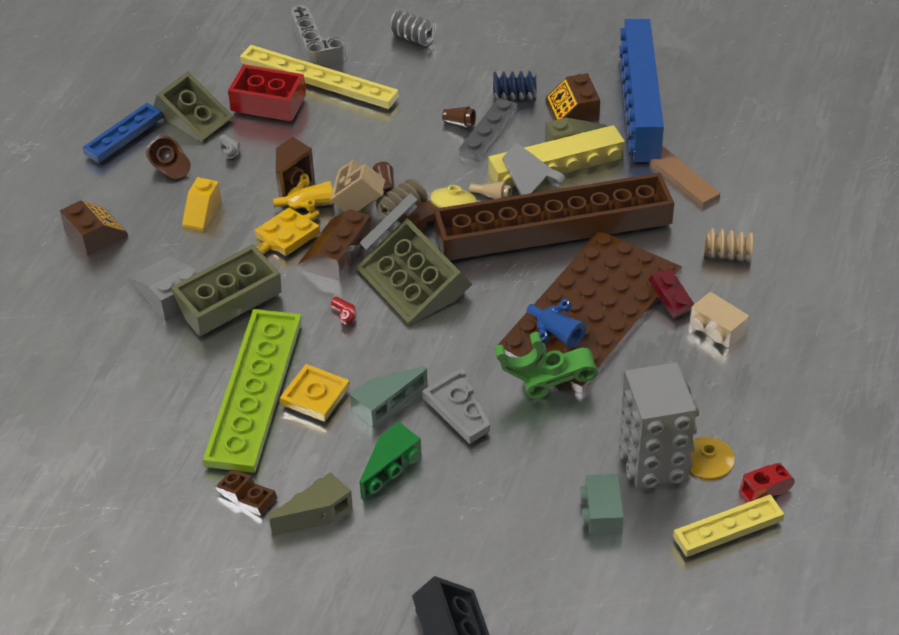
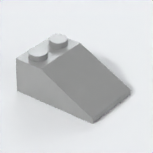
[128,256,197,321]

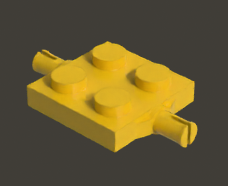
[254,208,321,256]

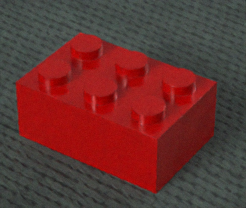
[228,64,306,121]

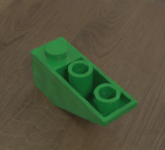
[359,422,422,500]

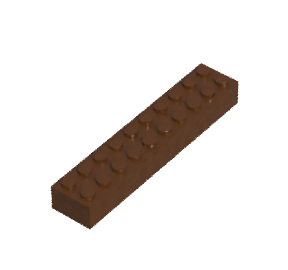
[434,173,674,260]

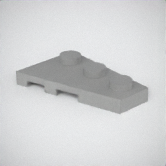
[422,367,490,444]

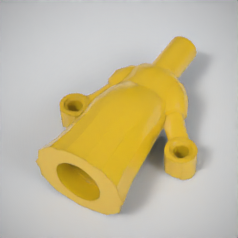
[272,174,335,212]

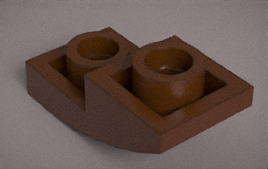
[399,200,439,231]
[215,469,278,516]

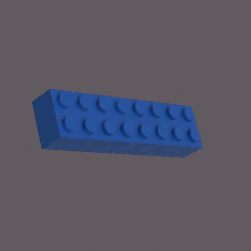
[619,19,664,162]

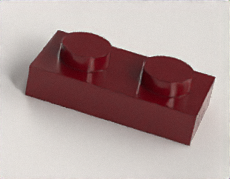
[648,267,694,319]

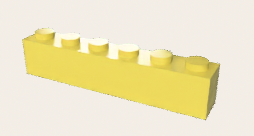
[488,125,625,187]

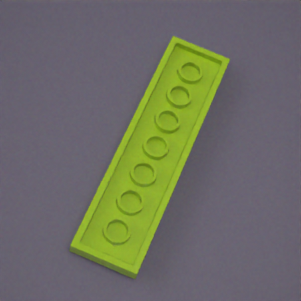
[203,309,302,473]

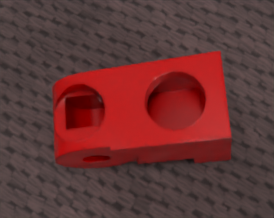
[739,463,795,503]

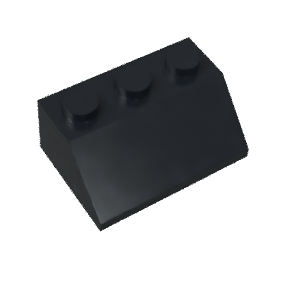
[412,576,490,635]

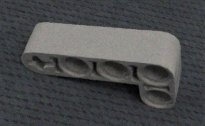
[291,5,346,67]

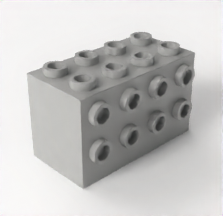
[619,362,699,489]

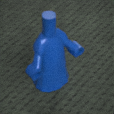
[526,299,587,348]

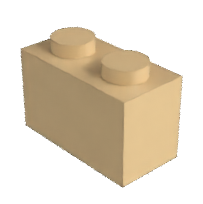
[690,291,750,349]

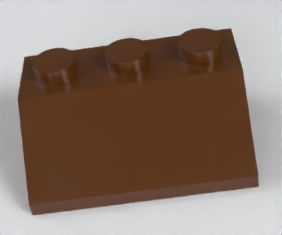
[298,209,372,281]

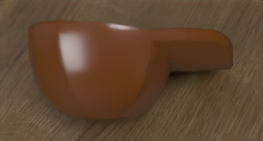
[146,135,191,179]

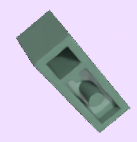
[350,366,428,428]

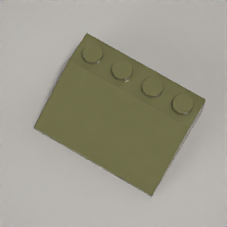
[356,218,473,325]

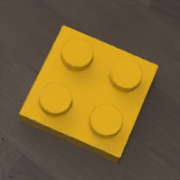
[280,364,350,422]

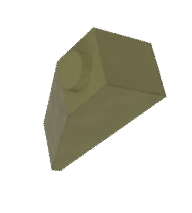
[545,118,608,142]

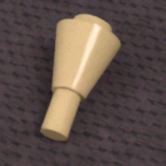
[469,180,512,199]

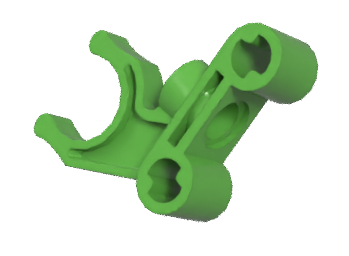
[494,332,598,399]

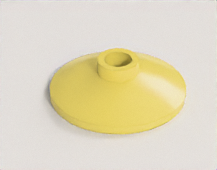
[430,185,476,208]

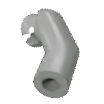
[219,134,240,159]

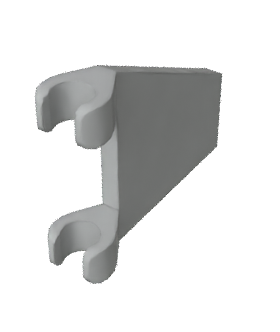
[502,142,565,195]

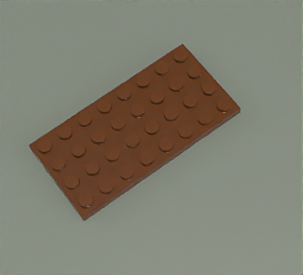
[498,232,682,393]

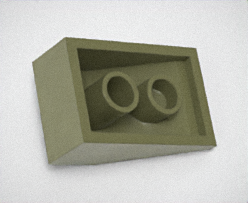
[153,71,234,142]

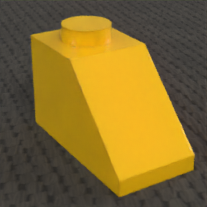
[182,177,222,232]

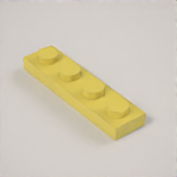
[673,494,784,557]

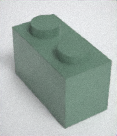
[580,474,624,536]

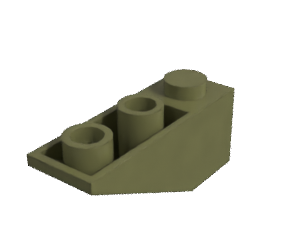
[267,472,353,535]

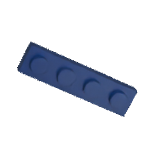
[82,103,163,163]

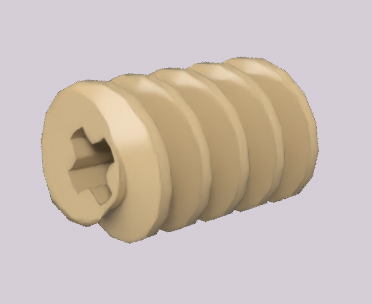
[703,228,754,261]

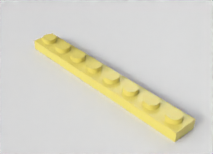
[240,45,399,109]

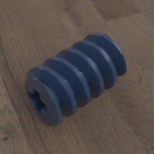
[493,71,537,99]

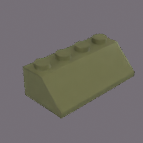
[171,244,282,336]

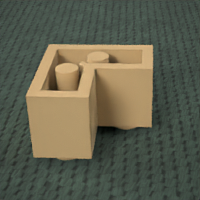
[330,159,385,212]

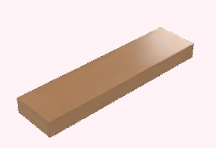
[648,146,721,207]

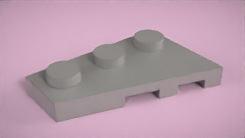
[360,193,419,250]

